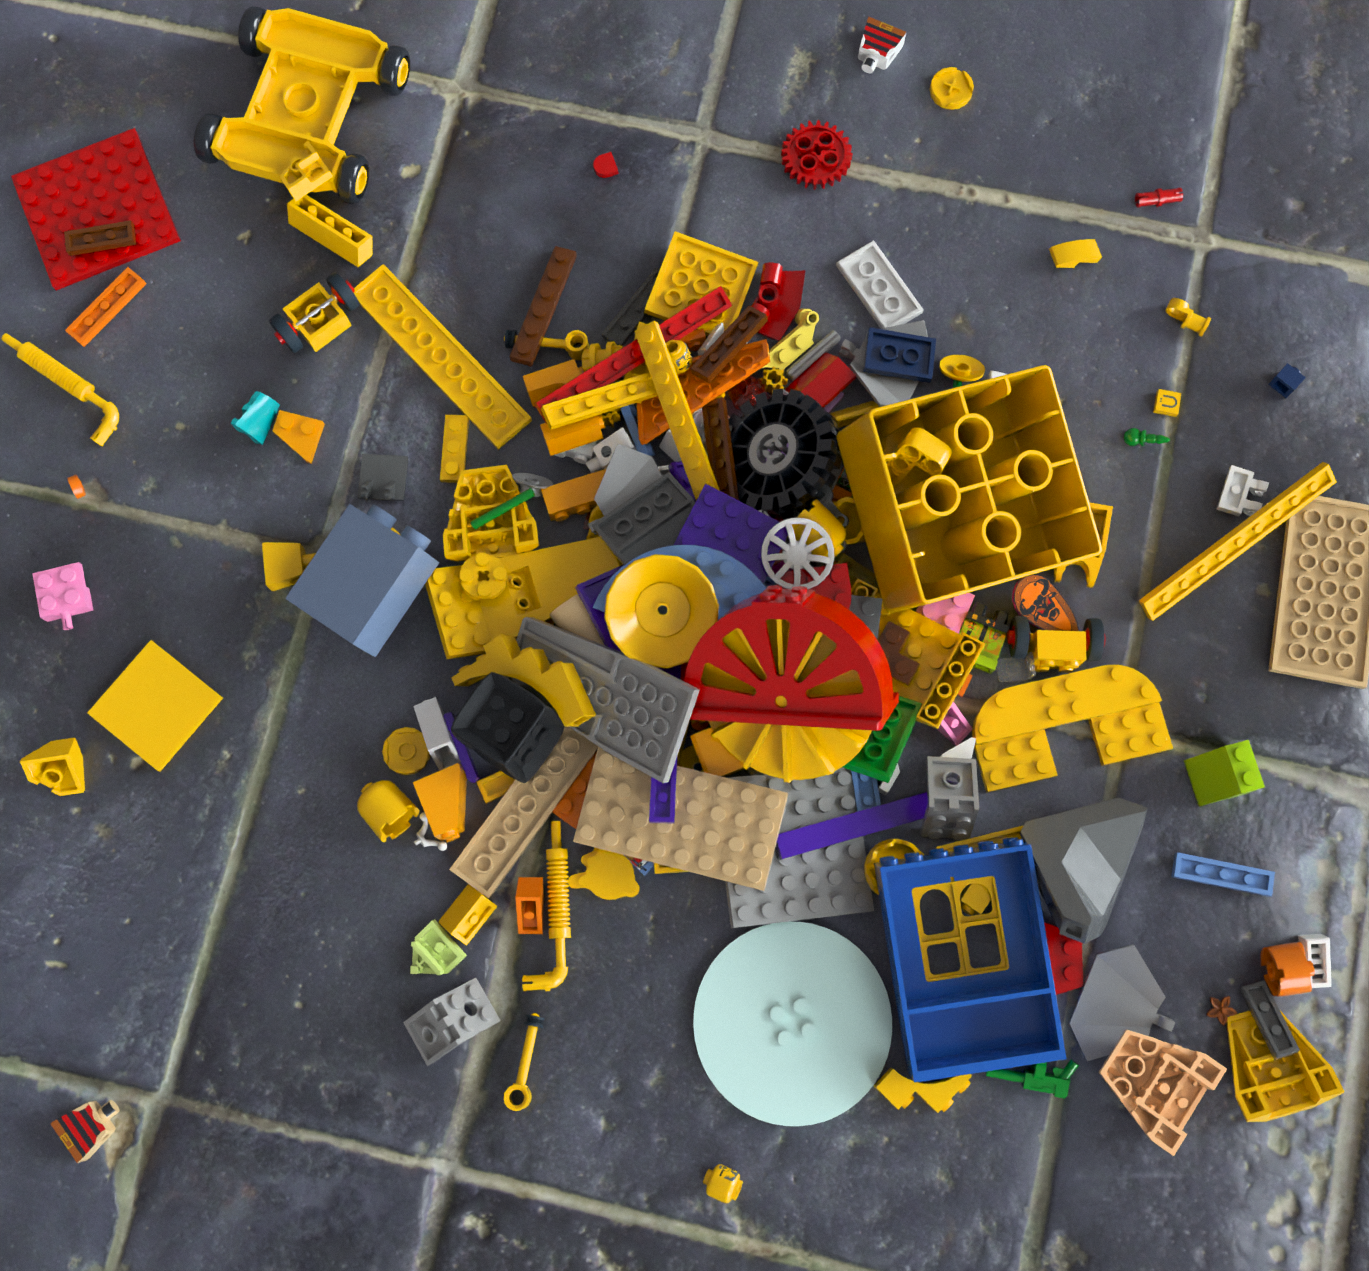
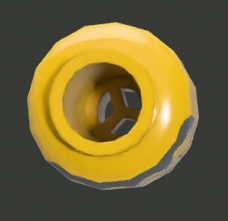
[666,340,692,374]
[703,1164,743,1204]

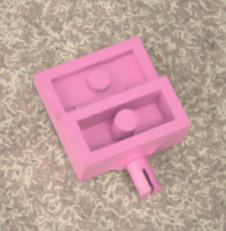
[32,562,93,630]
[915,593,975,634]

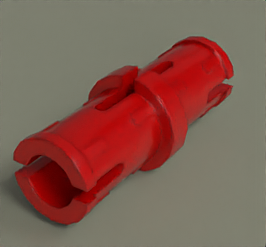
[1135,187,1183,208]

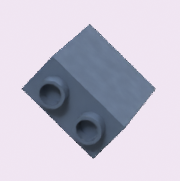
[285,504,439,657]

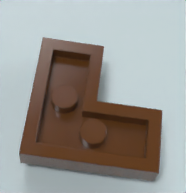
[878,621,920,686]

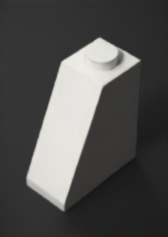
[413,697,462,770]

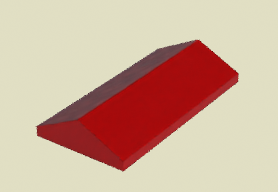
[785,352,857,408]

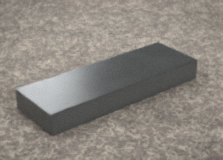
[1240,980,1300,1060]

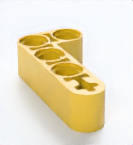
[886,427,952,490]

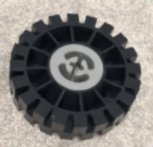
[729,389,842,519]

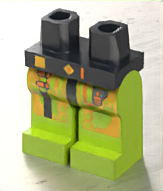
[959,602,1009,674]

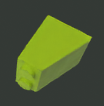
[1184,740,1265,807]

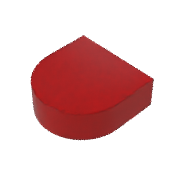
[593,152,619,178]

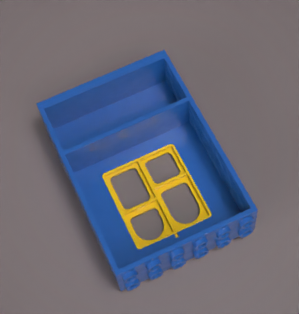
[874,837,1066,1083]

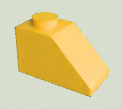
[20,738,85,796]

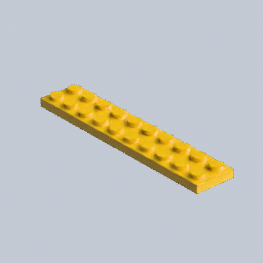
[354,264,532,450]

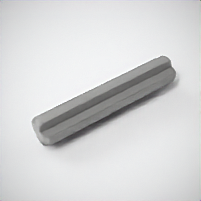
[786,330,841,381]

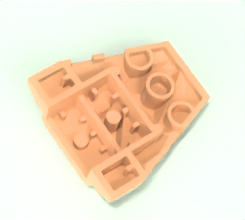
[1099,1029,1227,1156]

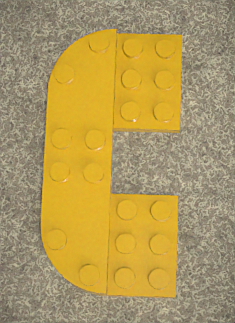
[972,665,1173,793]

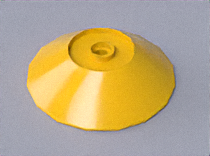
[604,554,719,669]

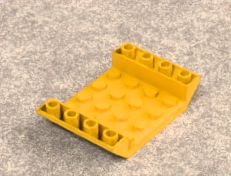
[851,578,985,729]

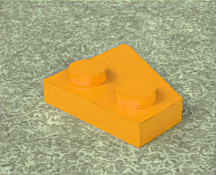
[272,410,325,464]

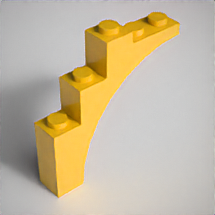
[451,633,596,726]

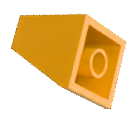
[690,728,745,777]
[413,763,467,843]

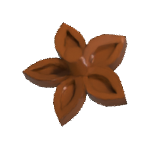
[1206,996,1238,1026]

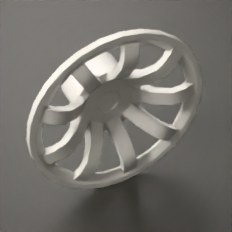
[761,518,834,589]

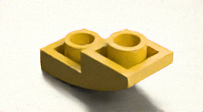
[1049,239,1102,268]

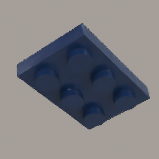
[863,327,936,383]

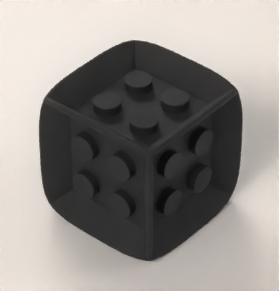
[451,672,565,783]

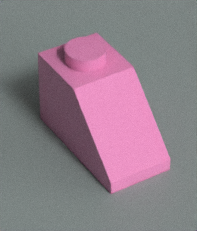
[937,702,972,746]

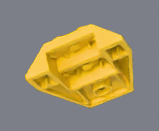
[1226,1011,1344,1122]

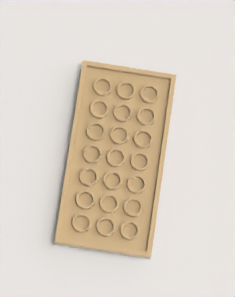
[1268,496,1369,689]
[573,747,788,891]

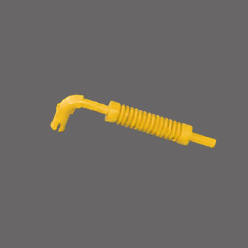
[1,333,119,447]
[522,821,571,991]

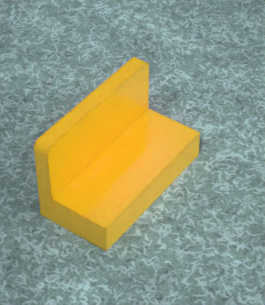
[439,884,497,946]

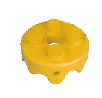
[864,838,924,895]

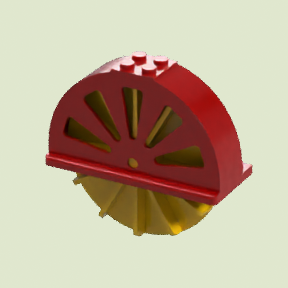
[684,585,899,783]

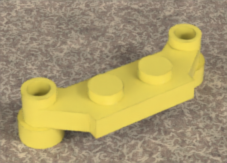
[762,308,819,370]

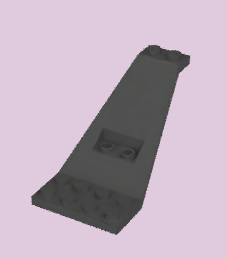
[592,472,695,565]

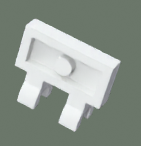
[1216,465,1269,517]

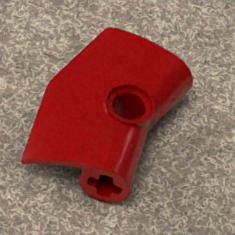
[751,262,806,341]

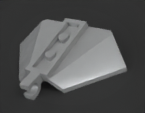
[839,320,928,407]
[588,443,662,535]
[1069,944,1175,1061]

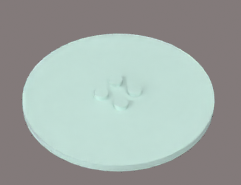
[693,921,892,1126]

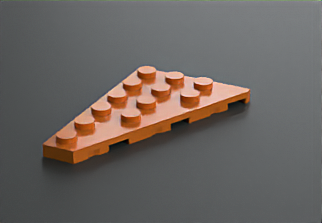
[637,339,770,445]

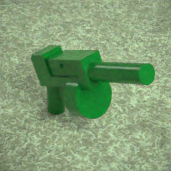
[985,1059,1079,1099]

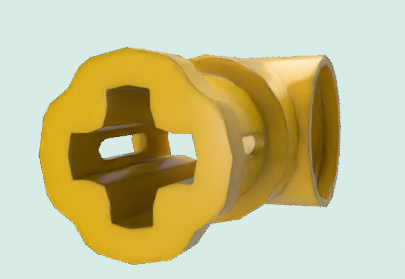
[1165,298,1211,337]

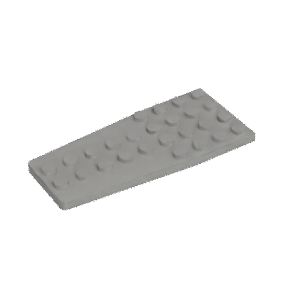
[505,617,700,783]

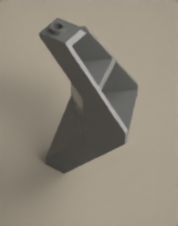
[1020,798,1148,944]

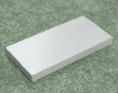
[836,240,923,328]

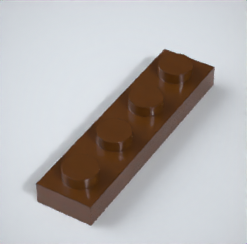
[690,306,768,383]

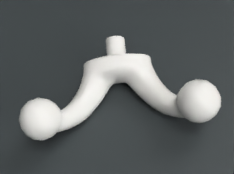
[414,812,447,851]

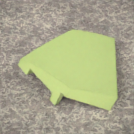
[410,920,467,975]

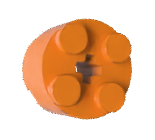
[1261,942,1315,997]

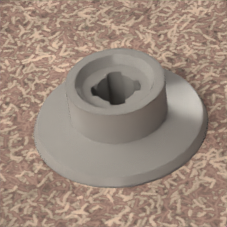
[512,473,553,497]

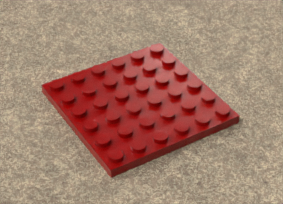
[11,128,181,291]

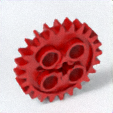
[781,120,853,190]

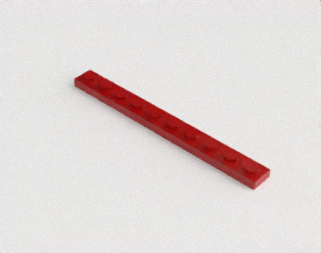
[534,286,732,424]

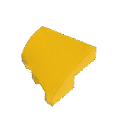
[279,141,333,201]

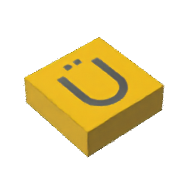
[1153,389,1181,417]

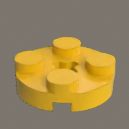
[459,552,507,601]

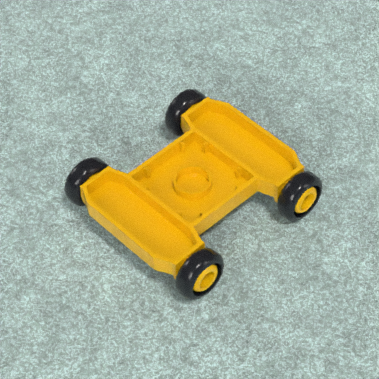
[193,6,411,204]

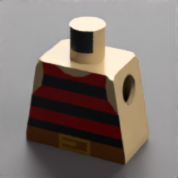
[50,1100,120,1163]

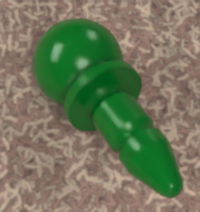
[1124,428,1170,446]

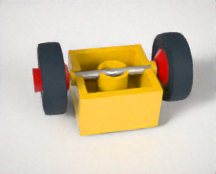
[269,272,360,353]
[1007,616,1106,673]

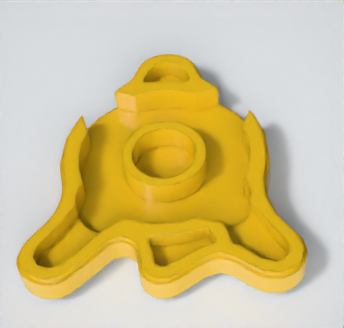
[568,847,640,900]

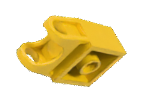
[1054,503,1113,588]

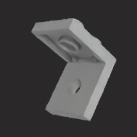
[921,756,979,840]
[403,978,501,1066]

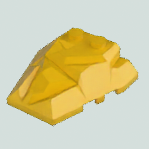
[443,465,539,561]

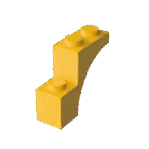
[874,1068,972,1113]

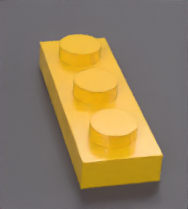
[440,414,469,483]

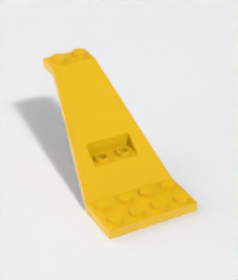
[425,537,623,659]

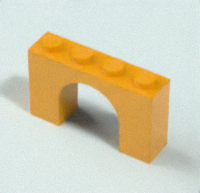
[523,359,605,456]

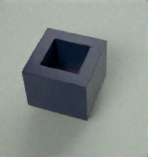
[1268,363,1306,398]

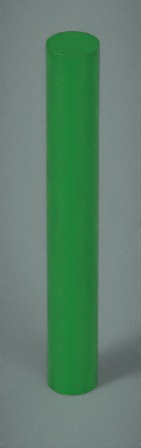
[471,488,535,529]

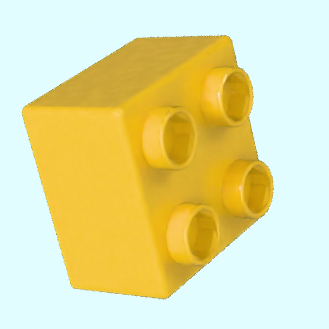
[837,365,1102,613]

